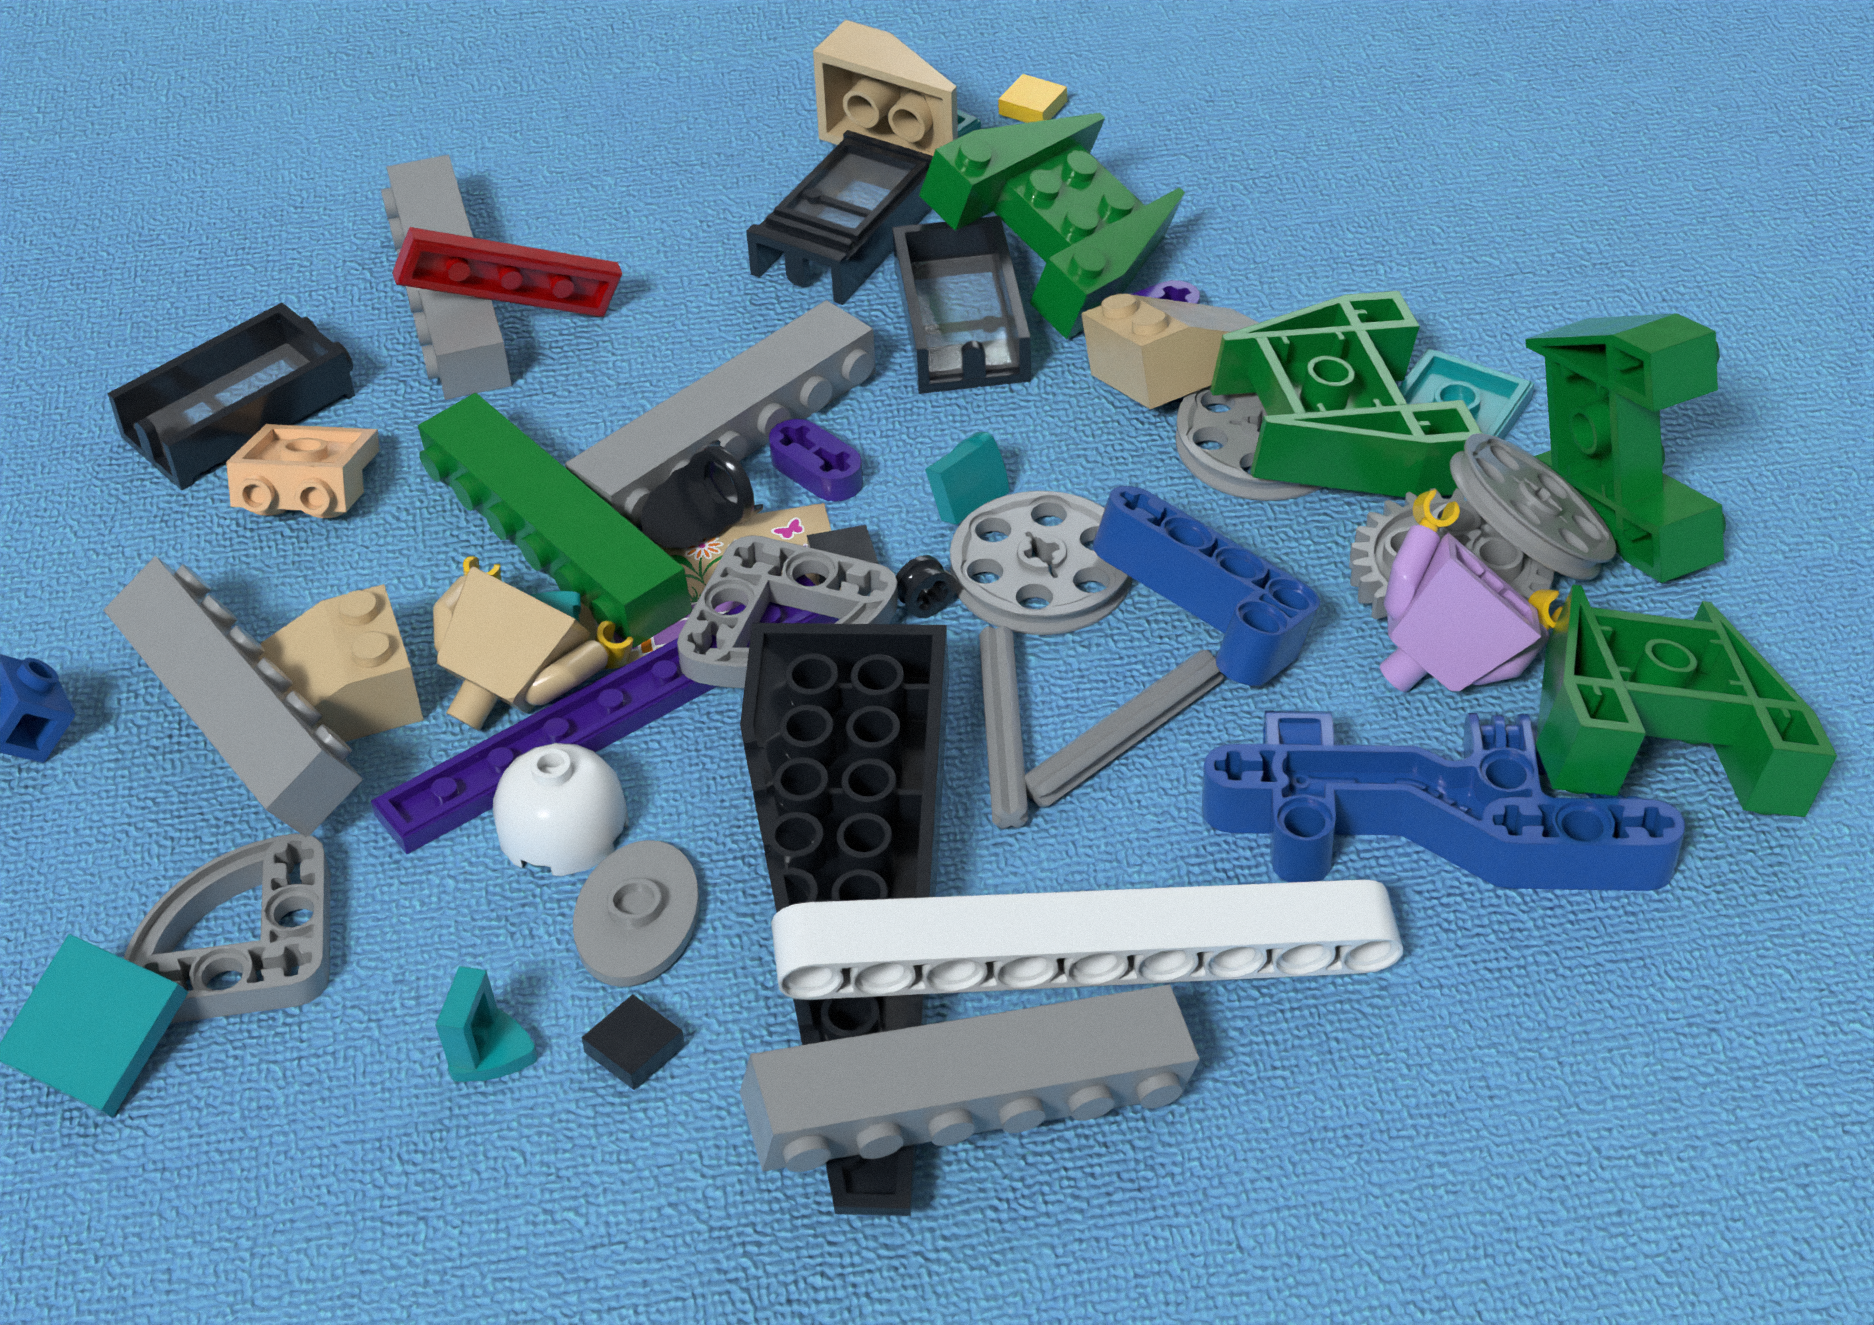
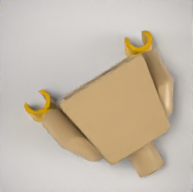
[433,556,633,731]

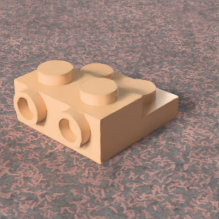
[226,424,379,518]

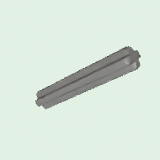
[979,625,1028,829]
[1024,650,1223,807]

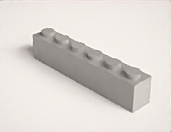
[381,155,512,400]
[565,300,876,528]
[103,556,363,837]
[740,984,1200,1172]

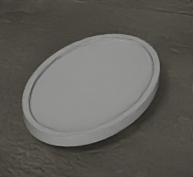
[573,840,700,987]

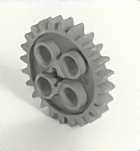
[1349,488,1554,619]

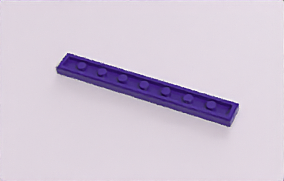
[371,574,839,854]

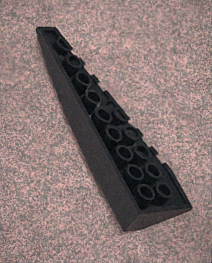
[740,623,949,1216]

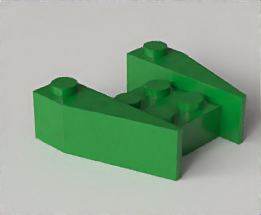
[919,113,1185,340]
[1210,291,1483,497]
[1525,313,1726,583]
[1536,585,1837,817]

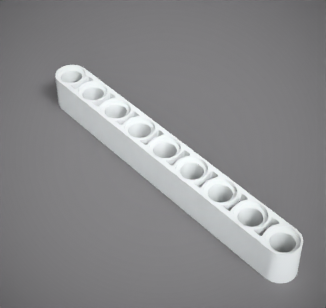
[771,880,1403,1000]

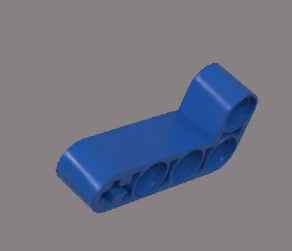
[1093,486,1320,686]

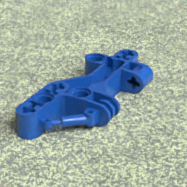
[1202,710,1685,891]

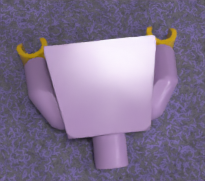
[1380,489,1563,692]

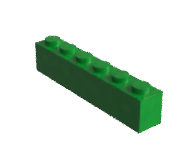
[417,392,692,648]

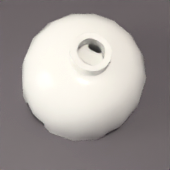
[493,743,629,876]

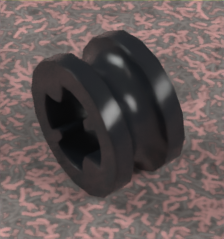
[896,555,956,618]

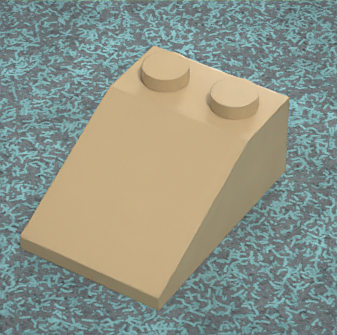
[813,20,958,156]
[1081,294,1259,409]
[234,584,423,772]

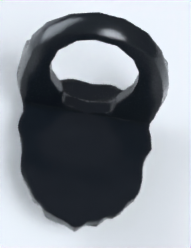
[640,440,764,549]

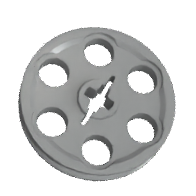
[1176,385,1323,501]
[1450,433,1616,580]
[950,491,1133,635]

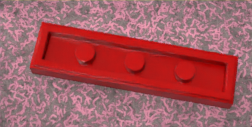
[392,227,623,317]

